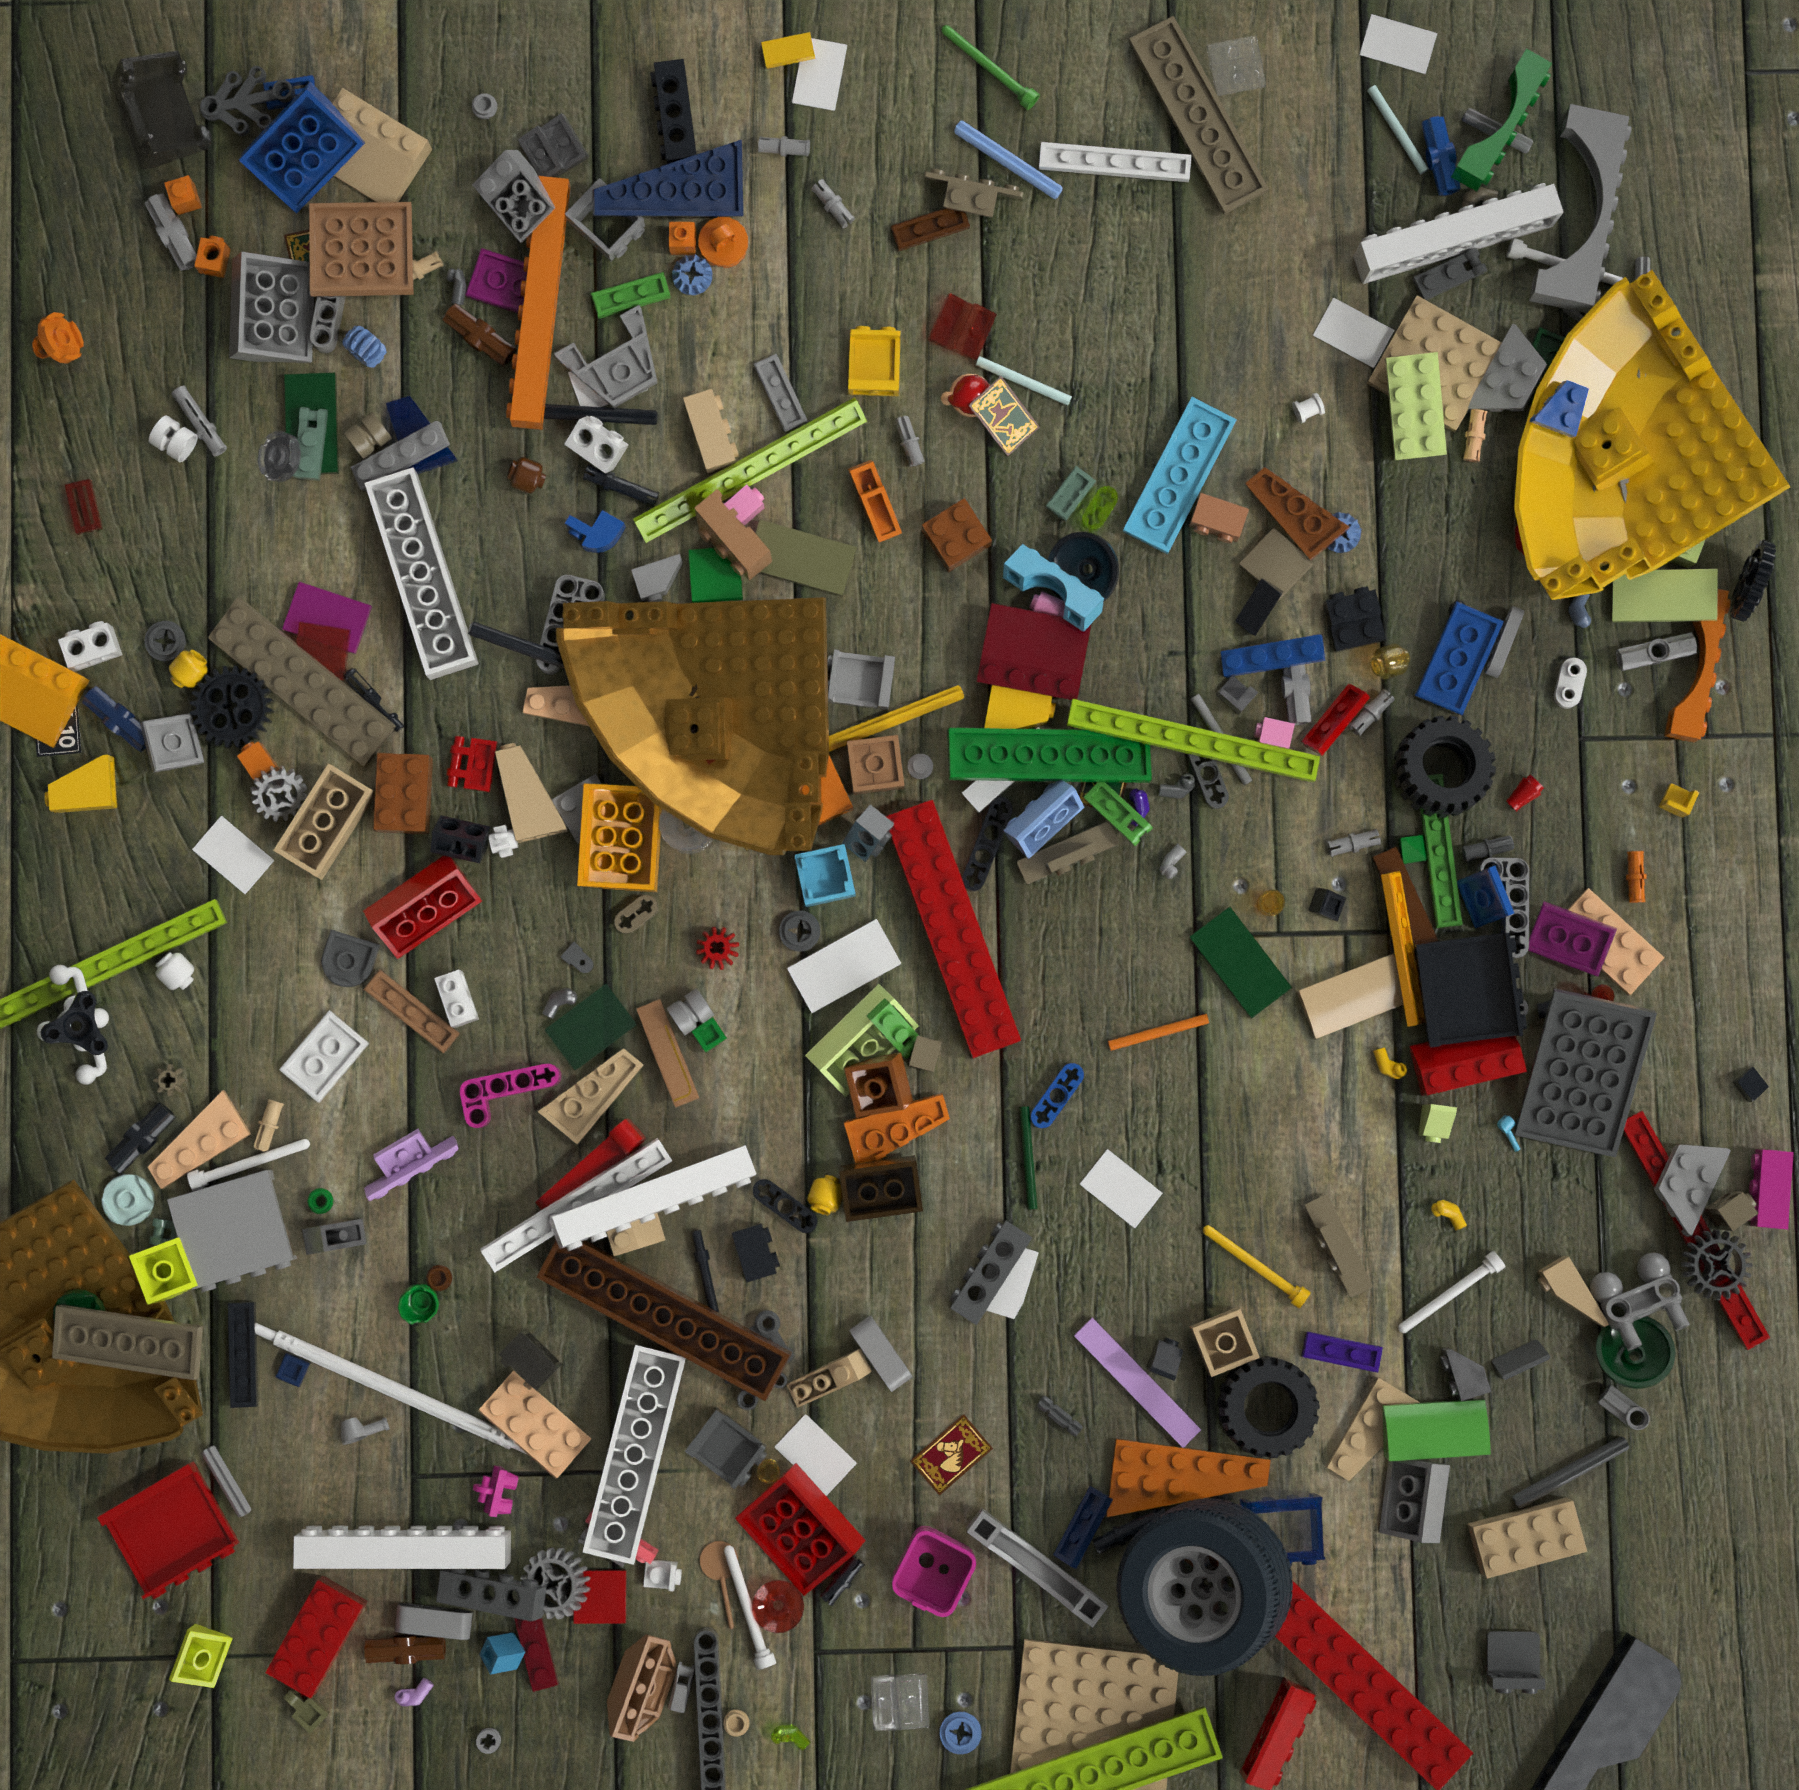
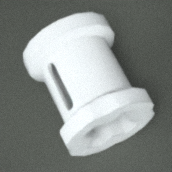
[1292,393,1325,424]

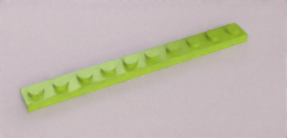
[633,397,867,543]
[1066,699,1320,783]
[0,899,227,1029]

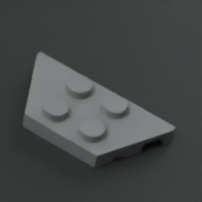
[1468,324,1547,412]
[1654,1144,1731,1236]

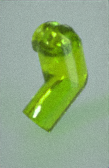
[771,1725,811,1751]

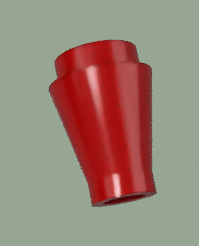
[1506,774,1544,812]

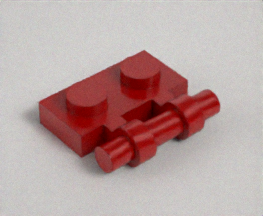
[446,736,498,793]

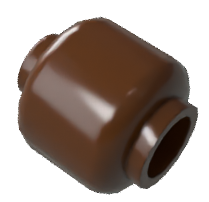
[507,457,546,494]

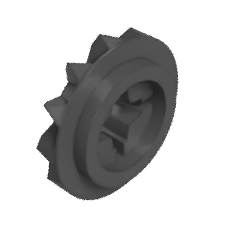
[145,621,186,662]
[779,911,820,952]

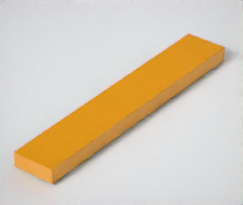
[1381,871,1425,1026]

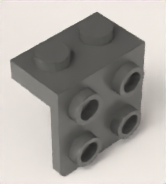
[1487,1631,1545,1694]

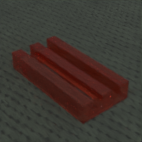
[65,479,103,535]

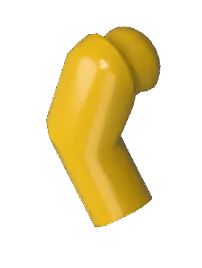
[1373,1047,1407,1079]

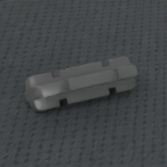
[1037,1396,1083,1437]

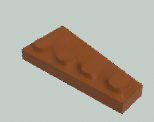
[1245,467,1350,561]

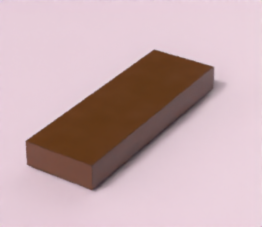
[891,208,970,252]

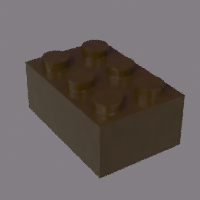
[839,1155,923,1222]

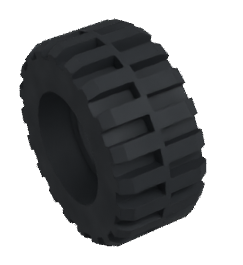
[1392,716,1496,818]
[1217,1356,1320,1459]

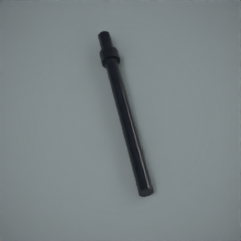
[691,1230,730,1384]

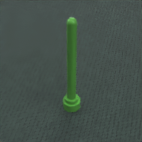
[941,25,1040,110]

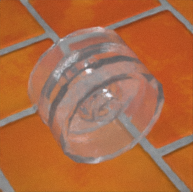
[659,809,713,854]

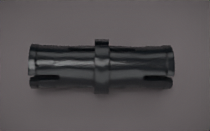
[820,1555,865,1606]

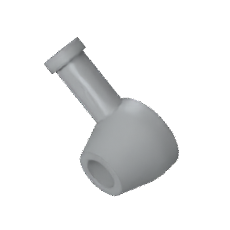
[340,1417,390,1445]

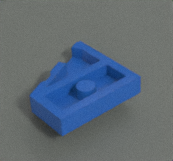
[1530,380,1589,438]

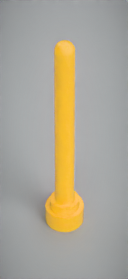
[1203,1225,1311,1309]

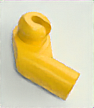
[1431,1200,1467,1231]

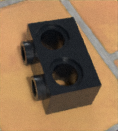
[430,815,490,864]

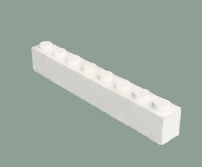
[549,1145,756,1251]

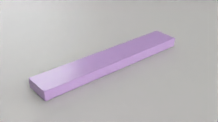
[1074,1318,1201,1448]

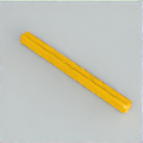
[829,685,964,752]

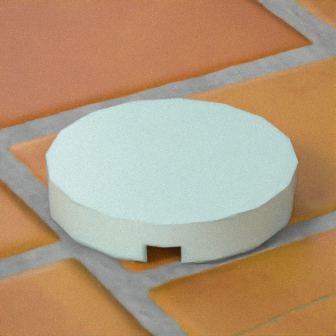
[102,1174,155,1226]

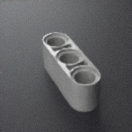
[310,296,346,353]
[849,1315,913,1392]
[395,1603,473,1640]

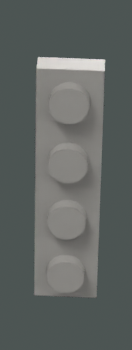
[351,421,450,491]

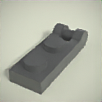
[1413,248,1488,301]

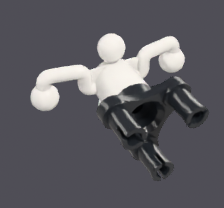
[37,965,109,1085]

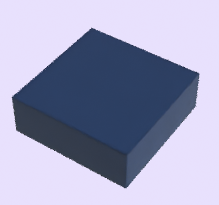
[275,1353,311,1387]

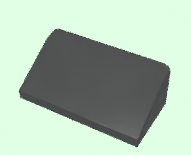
[1492,1340,1551,1380]

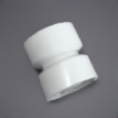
[149,415,198,462]

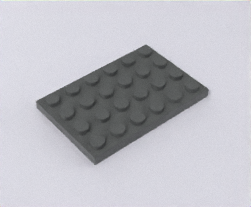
[1514,988,1657,1157]

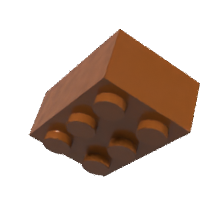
[374,753,433,834]

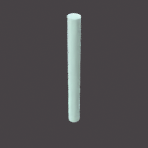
[1367,85,1429,175]
[976,356,1072,406]

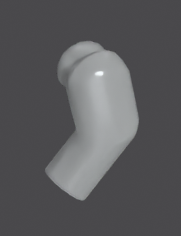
[1159,844,1187,879]

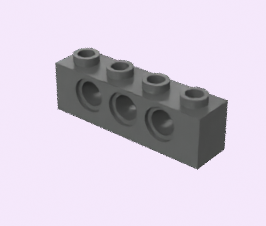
[949,1220,1032,1325]
[436,1569,547,1621]

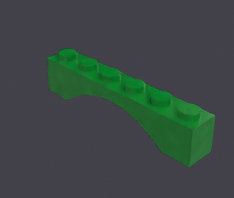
[1451,48,1552,192]

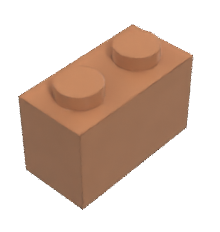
[1189,493,1249,543]

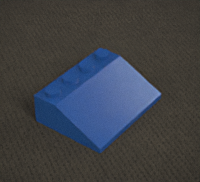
[239,82,365,214]

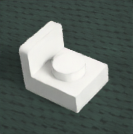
[643,1560,682,1591]

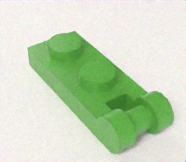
[1084,782,1153,846]
[866,998,919,1060]

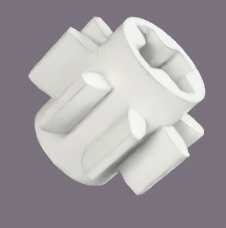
[489,825,518,858]

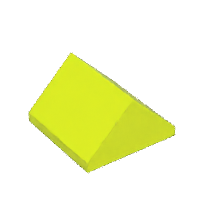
[129,1237,198,1305]
[169,1624,233,1688]

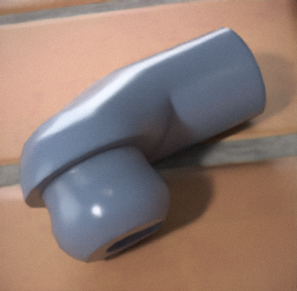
[1569,594,1591,628]

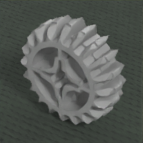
[520,1547,591,1620]

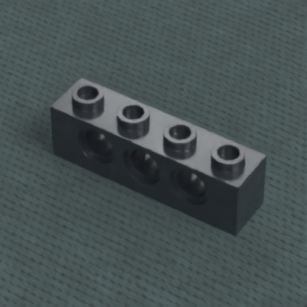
[650,59,697,164]

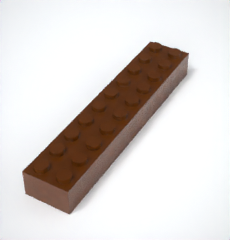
[536,1240,793,1401]

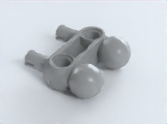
[1590,1252,1690,1351]

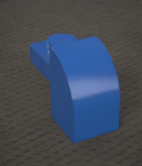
[565,510,626,553]

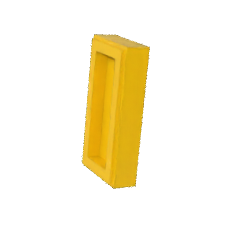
[761,32,815,69]

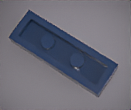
[1053,1486,1113,1568]

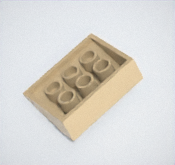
[332,88,432,202]

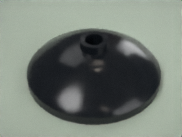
[1048,532,1119,602]

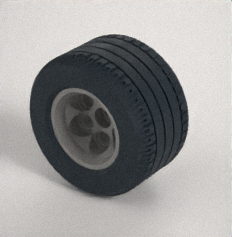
[1116,1498,1293,1676]

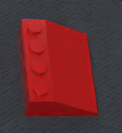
[735,1463,866,1596]

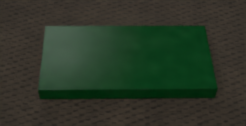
[284,372,339,476]
[1189,907,1292,1019]

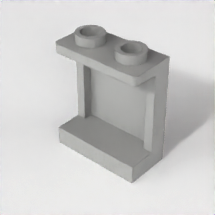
[827,649,895,710]

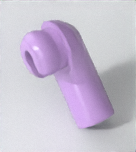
[394,1678,434,1707]

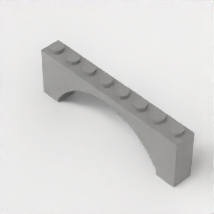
[1529,104,1631,313]

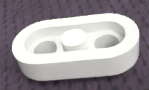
[1554,658,1587,709]

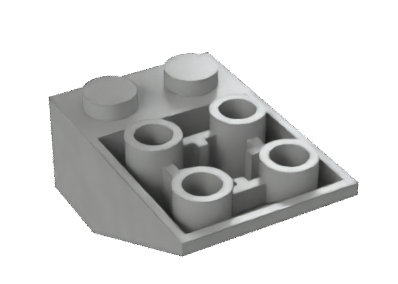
[472,150,555,243]

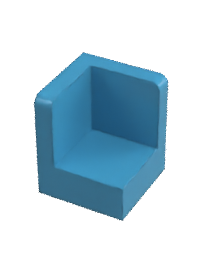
[479,1633,525,1675]

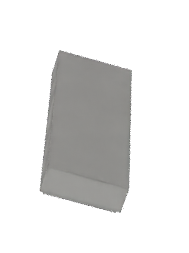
[754,354,808,434]

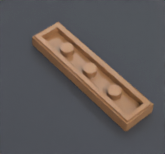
[363,969,460,1053]

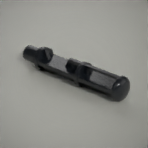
[344,668,404,732]

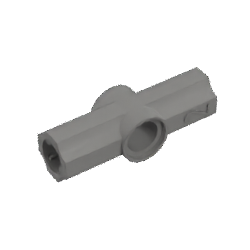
[144,193,197,271]
[1616,632,1697,671]
[1281,664,1311,726]

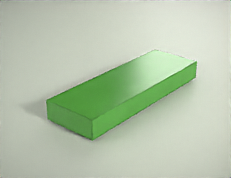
[591,272,671,319]

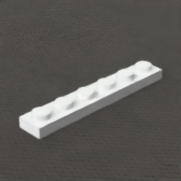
[1039,142,1191,182]

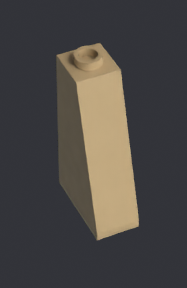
[495,743,568,843]

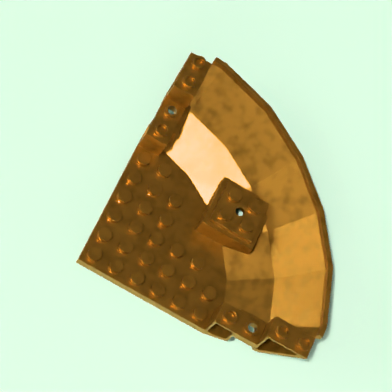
[556,597,829,855]
[0,1179,203,1454]

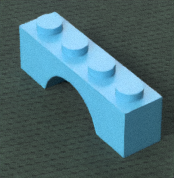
[1003,544,1104,632]

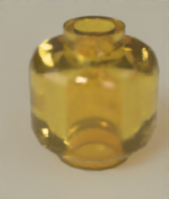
[1370,643,1410,680]

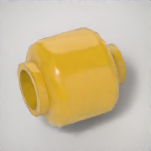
[169,650,208,688]
[807,1175,843,1215]

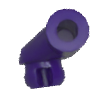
[1129,788,1150,827]

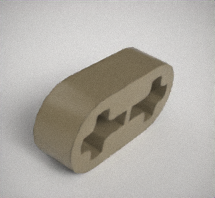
[614,895,658,934]

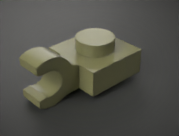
[283,1688,330,1734]

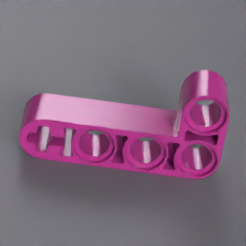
[460,1064,561,1128]

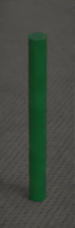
[1019,1106,1038,1210]

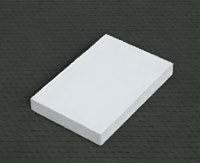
[279,1010,370,1103]

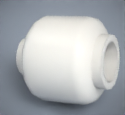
[155,952,194,990]

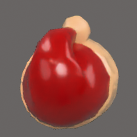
[941,374,990,418]

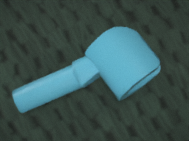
[1497,1115,1520,1152]

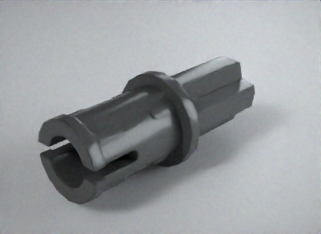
[1462,836,1514,862]

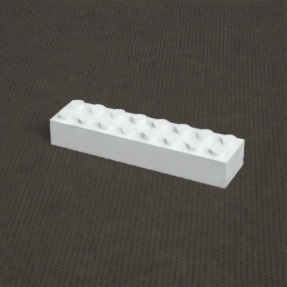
[1353,183,1563,284]
[365,467,479,680]
[583,1345,686,1565]
[293,1526,511,1569]

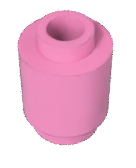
[1029,592,1065,616]

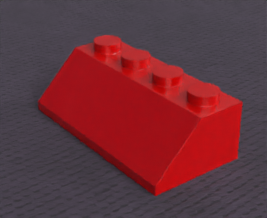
[363,856,482,959]
[1409,1036,1527,1096]
[1240,1677,1317,1790]

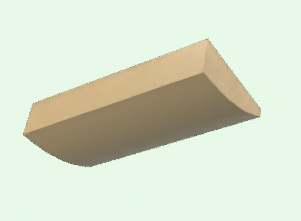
[1296,953,1404,1039]

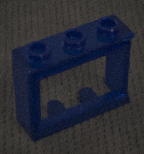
[1240,1493,1325,1566]

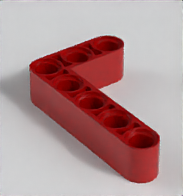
[535,1119,647,1210]

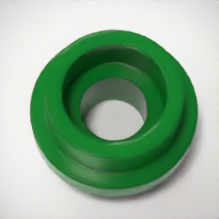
[307,1188,334,1214]

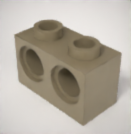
[1704,1191,1758,1231]

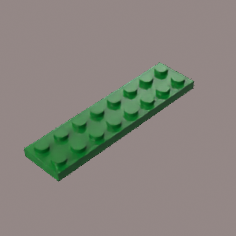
[947,728,1152,783]

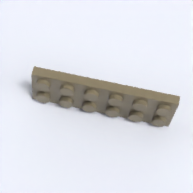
[52,1305,203,1380]

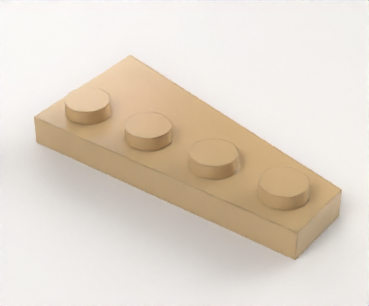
[1326,1377,1420,1481]

